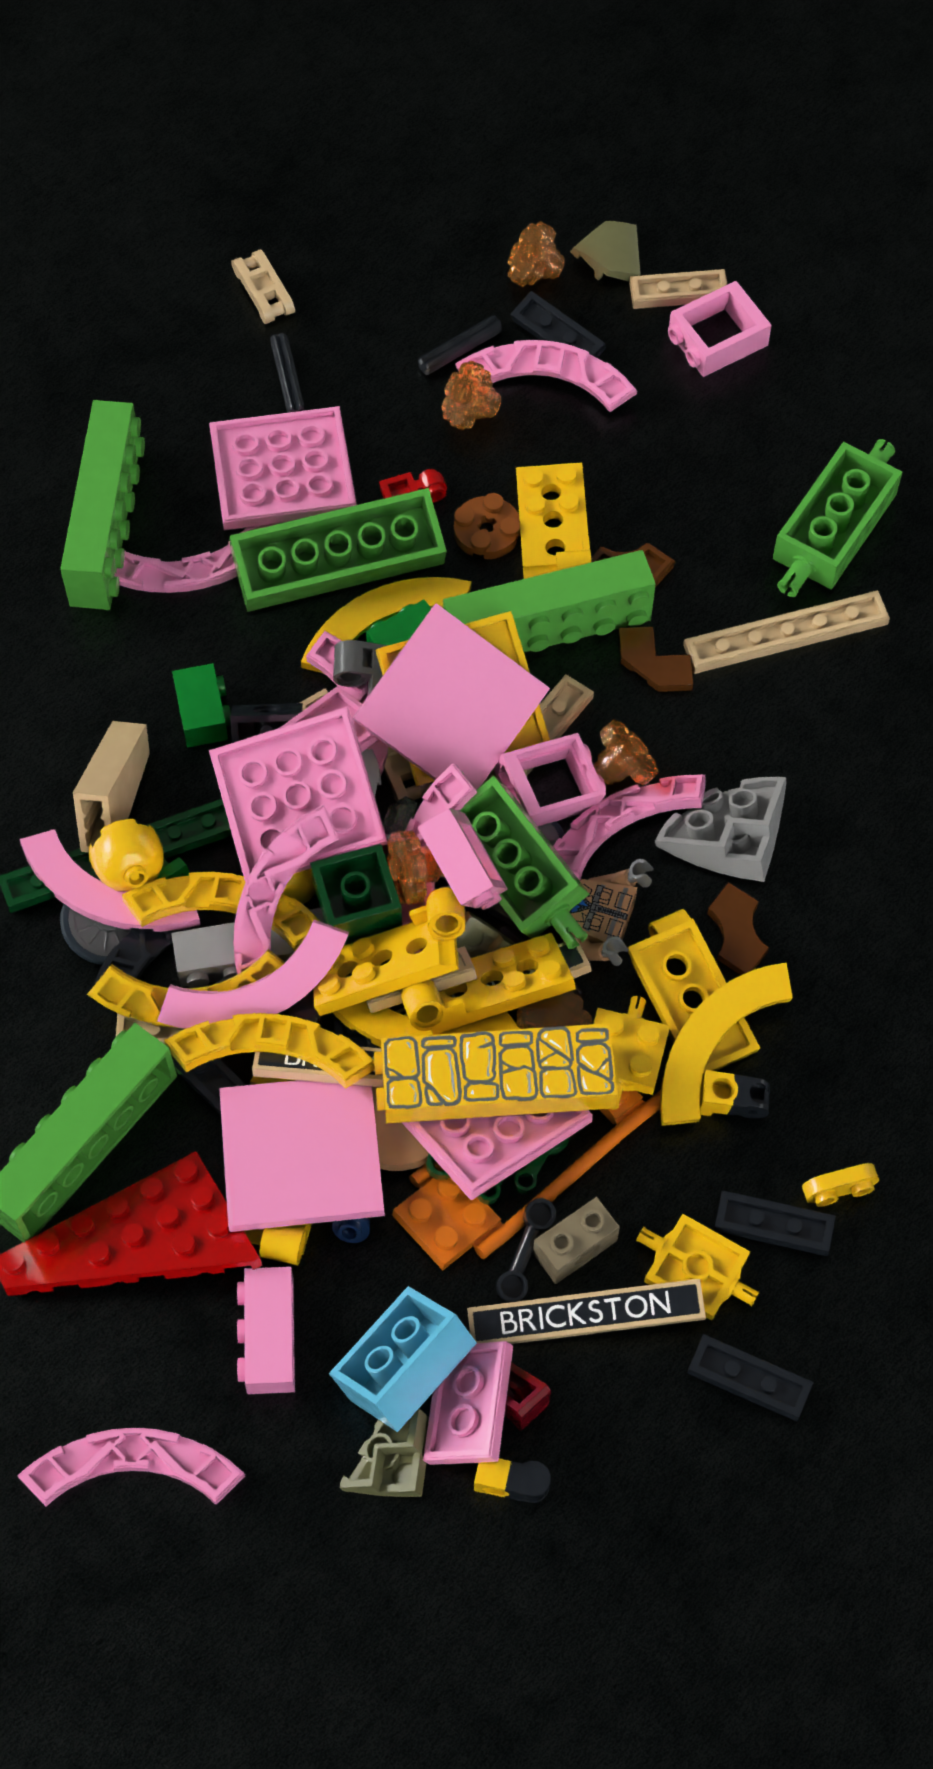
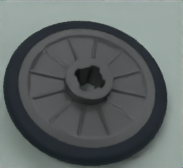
[60,876,131,965]

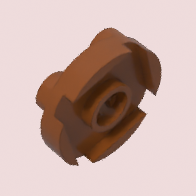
[454,493,520,559]

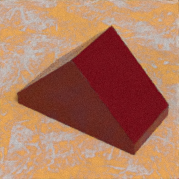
[504,1362,551,1431]

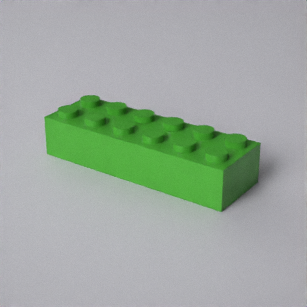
[60,400,145,610]
[230,488,447,612]
[443,550,656,652]
[0,1023,177,1242]

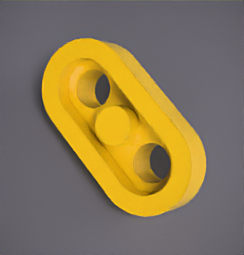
[802,1163,879,1207]

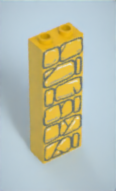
[374,1023,618,1124]

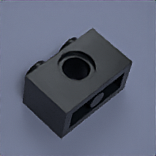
[230,703,303,743]

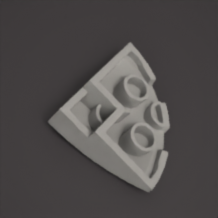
[655,777,786,882]

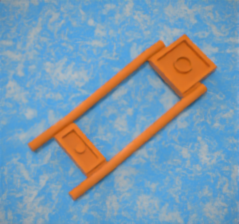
[392,1090,661,1270]

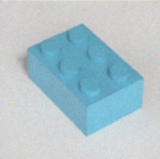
[329,1286,477,1432]

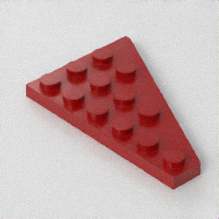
[0,1151,263,1296]

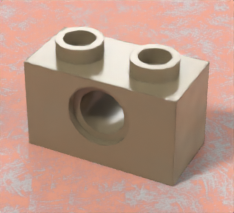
[533,1197,620,1284]

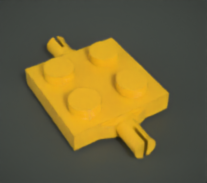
[593,996,670,1110]
[636,1214,759,1320]

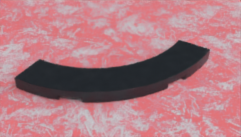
[93,910,236,986]

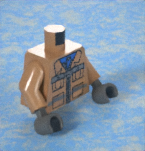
[570,859,654,966]

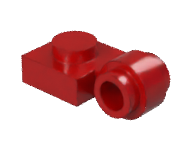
[379,469,447,503]

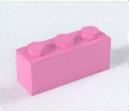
[237,1267,295,1394]

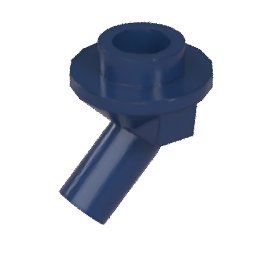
[332,1218,370,1243]

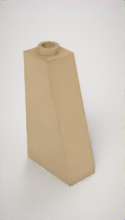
[73,721,150,853]

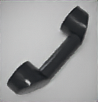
[496,1198,556,1302]

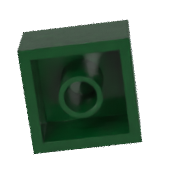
[310,844,403,942]

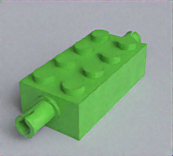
[773,439,902,597]
[460,771,590,949]

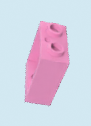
[668,281,772,377]
[494,733,606,826]
[417,808,508,910]

